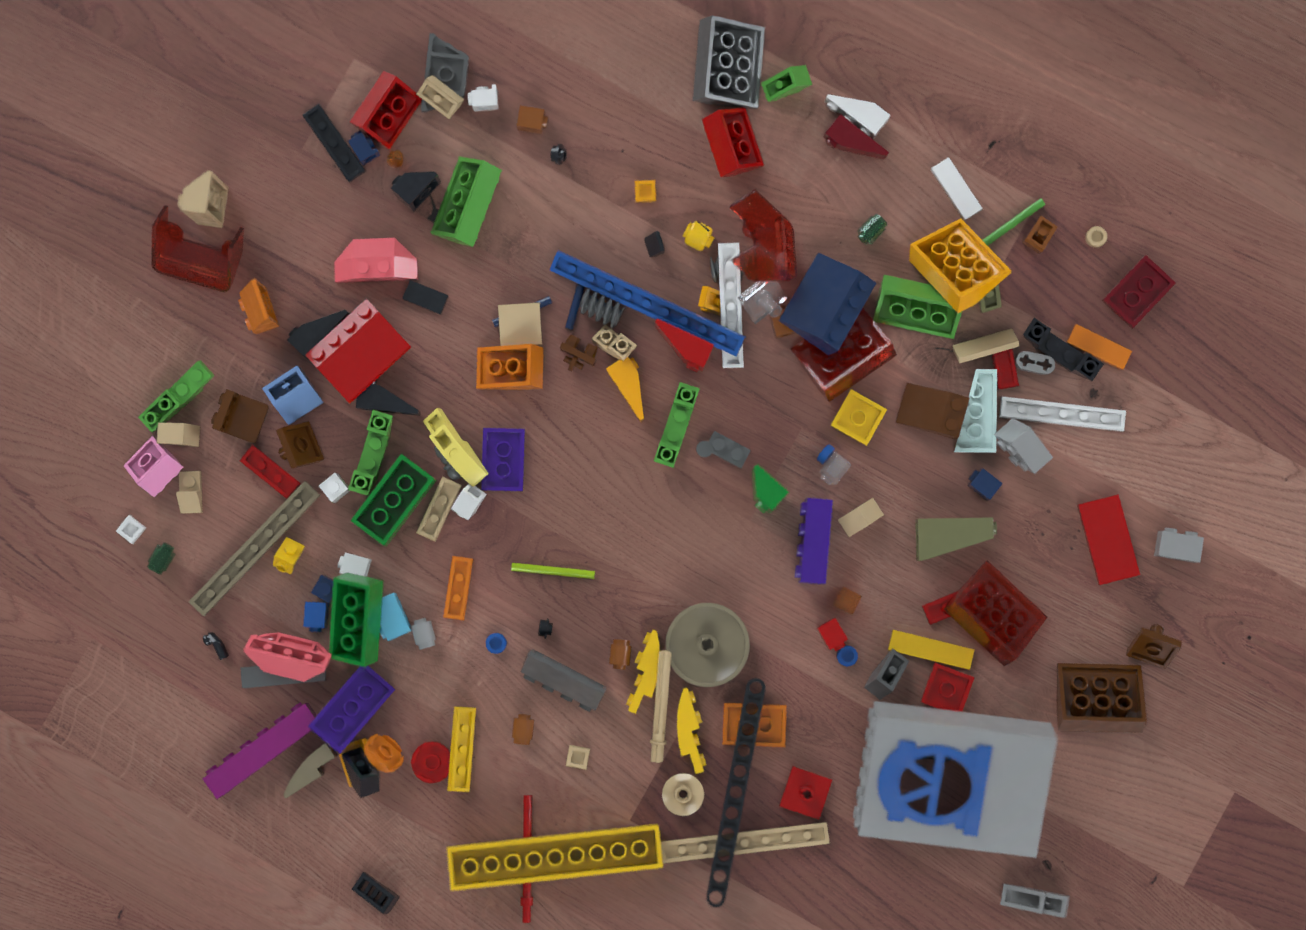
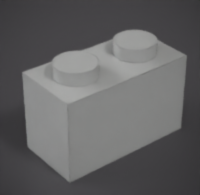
[1154,528,1204,563]

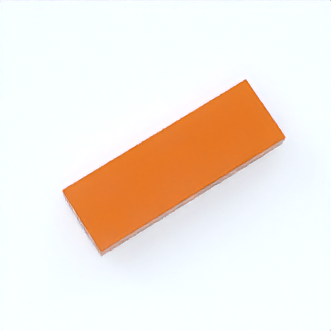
[1066,324,1132,370]
[443,556,473,621]

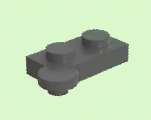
[696,431,751,469]

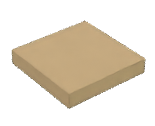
[498,302,542,346]

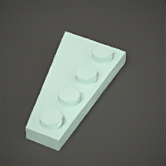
[954,369,997,453]

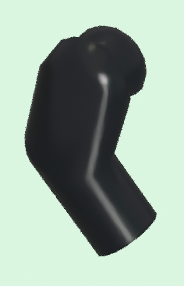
[203,632,229,660]

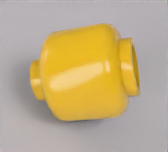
[682,221,715,251]

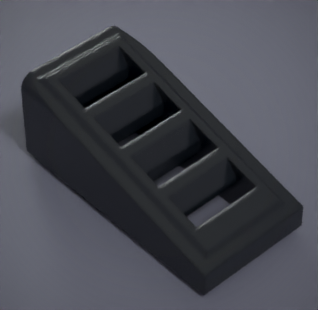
[352,872,400,914]

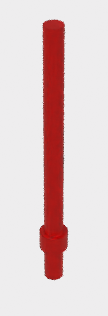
[520,795,533,923]

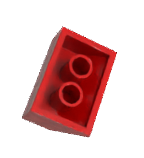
[350,71,422,150]
[702,108,764,177]

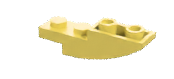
[423,408,489,487]

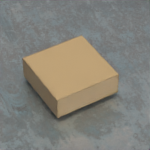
[566,745,590,770]

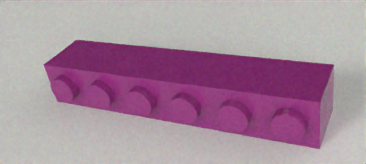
[203,702,317,799]

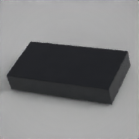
[402,280,449,315]

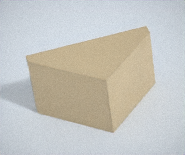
[156,423,200,447]
[838,498,884,537]

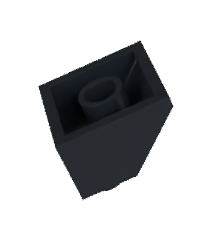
[391,171,441,212]

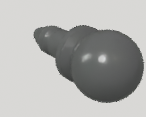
[434,446,462,480]

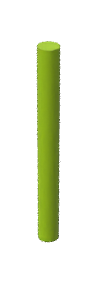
[511,563,595,579]

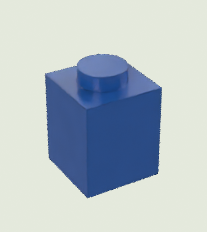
[303,602,329,632]

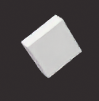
[116,515,146,544]

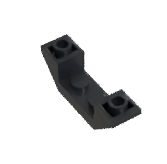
[1022,318,1104,381]

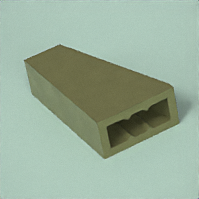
[915,517,997,561]

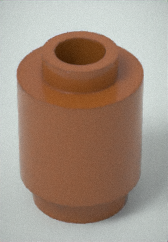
[609,639,632,670]
[512,714,534,745]

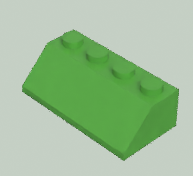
[431,157,502,247]
[873,275,962,339]

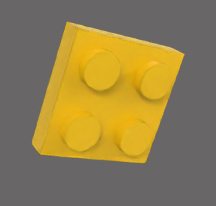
[830,389,887,446]

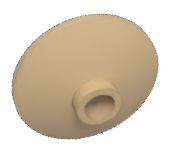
[662,773,704,816]

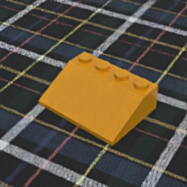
[909,218,1011,313]

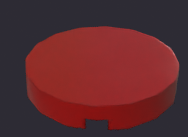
[411,741,450,784]

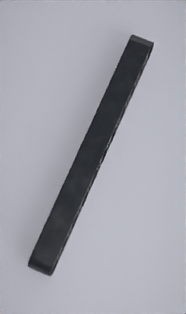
[706,678,765,908]

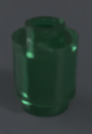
[857,214,888,244]
[147,542,176,575]

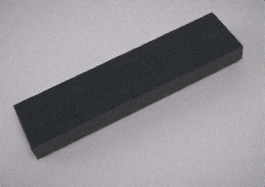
[302,104,366,183]

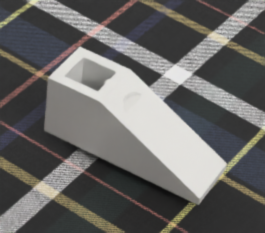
[825,94,891,139]

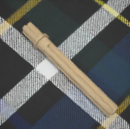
[650,650,671,763]

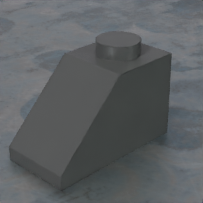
[864,649,909,700]

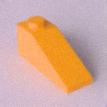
[606,357,644,422]

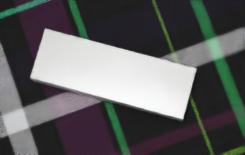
[931,157,983,221]

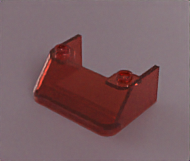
[729,189,797,282]
[151,205,244,292]

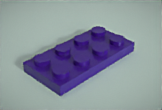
[308,666,395,754]

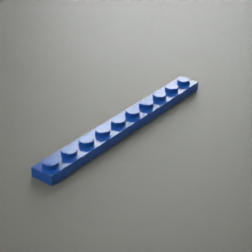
[550,251,746,356]

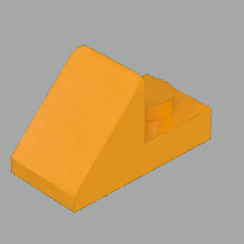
[698,286,721,315]

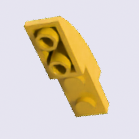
[626,630,660,714]
[677,687,706,774]

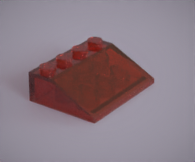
[791,308,897,402]
[943,560,1047,666]

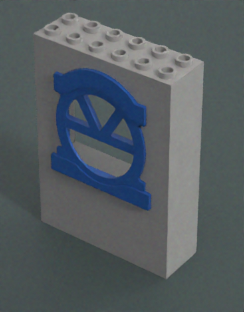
[853,701,1057,858]

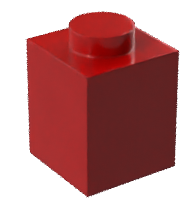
[816,618,848,651]

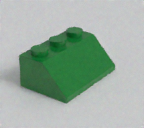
[751,464,789,514]

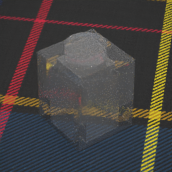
[819,452,852,485]

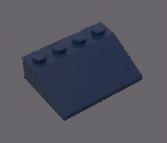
[778,253,876,355]

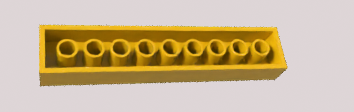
[447,824,663,891]

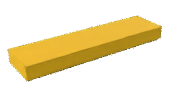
[888,630,975,670]
[447,706,476,792]

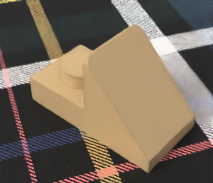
[176,471,202,514]

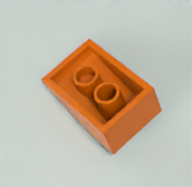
[238,279,280,334]
[476,344,543,390]

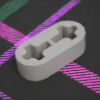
[1015,351,1055,375]

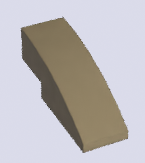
[283,743,338,799]

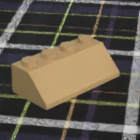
[178,171,228,228]

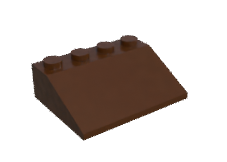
[1057,663,1147,733]

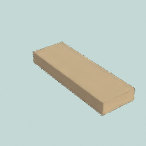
[953,328,1019,364]
[416,476,462,542]

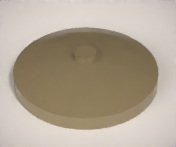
[666,603,750,687]

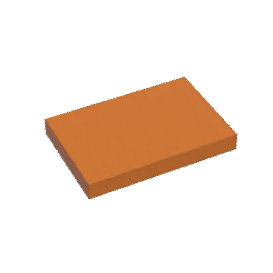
[722,702,787,747]

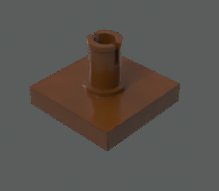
[276,421,324,469]
[1126,624,1182,669]

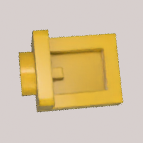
[273,537,305,574]

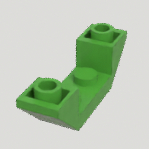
[654,382,700,468]
[348,410,393,496]

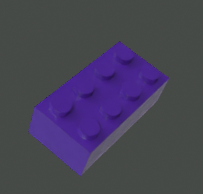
[795,498,833,585]

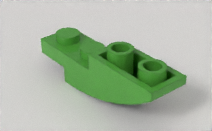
[138,360,215,432]

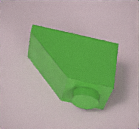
[761,65,812,102]

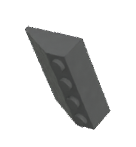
[693,15,765,109]
[521,649,607,712]

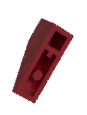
[824,114,889,160]

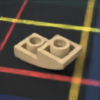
[592,325,637,361]

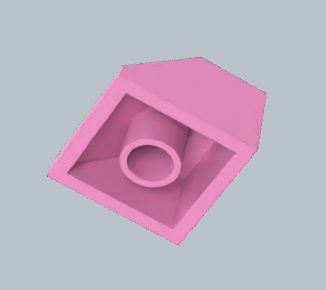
[124,436,183,497]

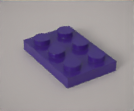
[481,428,525,492]

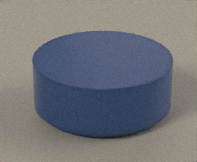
[817,444,835,465]
[486,633,507,654]
[836,645,858,666]

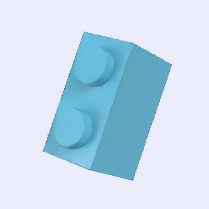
[380,592,412,641]

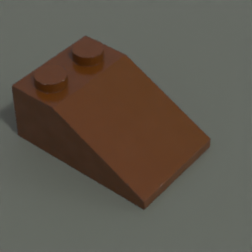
[895,383,970,440]

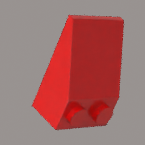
[655,318,714,373]

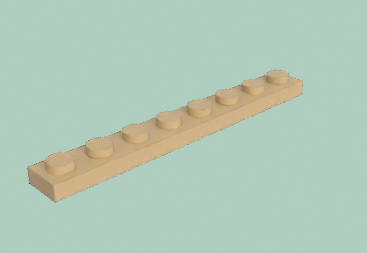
[660,822,830,863]

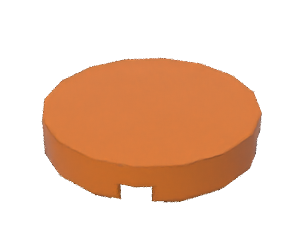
[364,734,404,773]

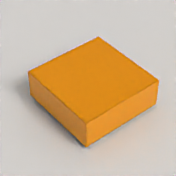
[635,180,656,202]

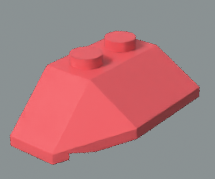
[334,238,418,283]
[244,632,332,682]

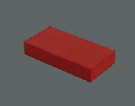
[991,348,1019,390]

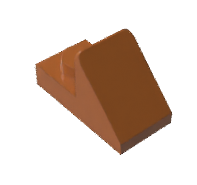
[1022,216,1058,254]

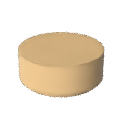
[1085,226,1107,248]

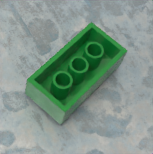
[350,454,437,546]
[329,572,383,667]

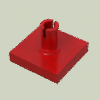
[779,766,832,820]

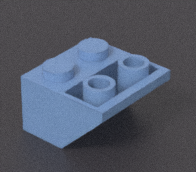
[262,365,324,425]

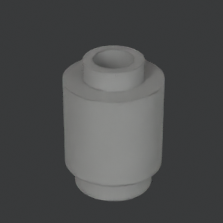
[411,618,436,650]

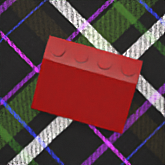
[305,299,411,404]

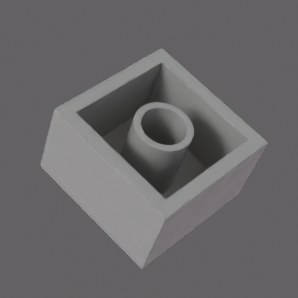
[994,418,1053,474]

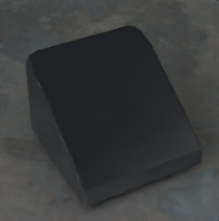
[644,231,665,257]

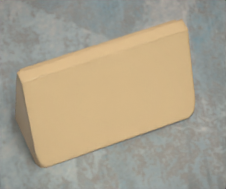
[417,75,464,119]

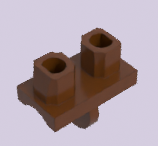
[560,335,598,372]

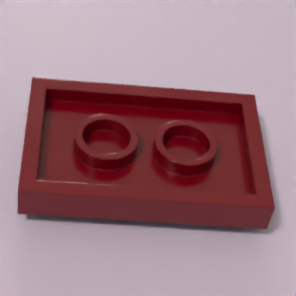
[1102,255,1176,329]

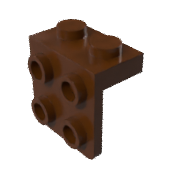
[211,389,269,443]

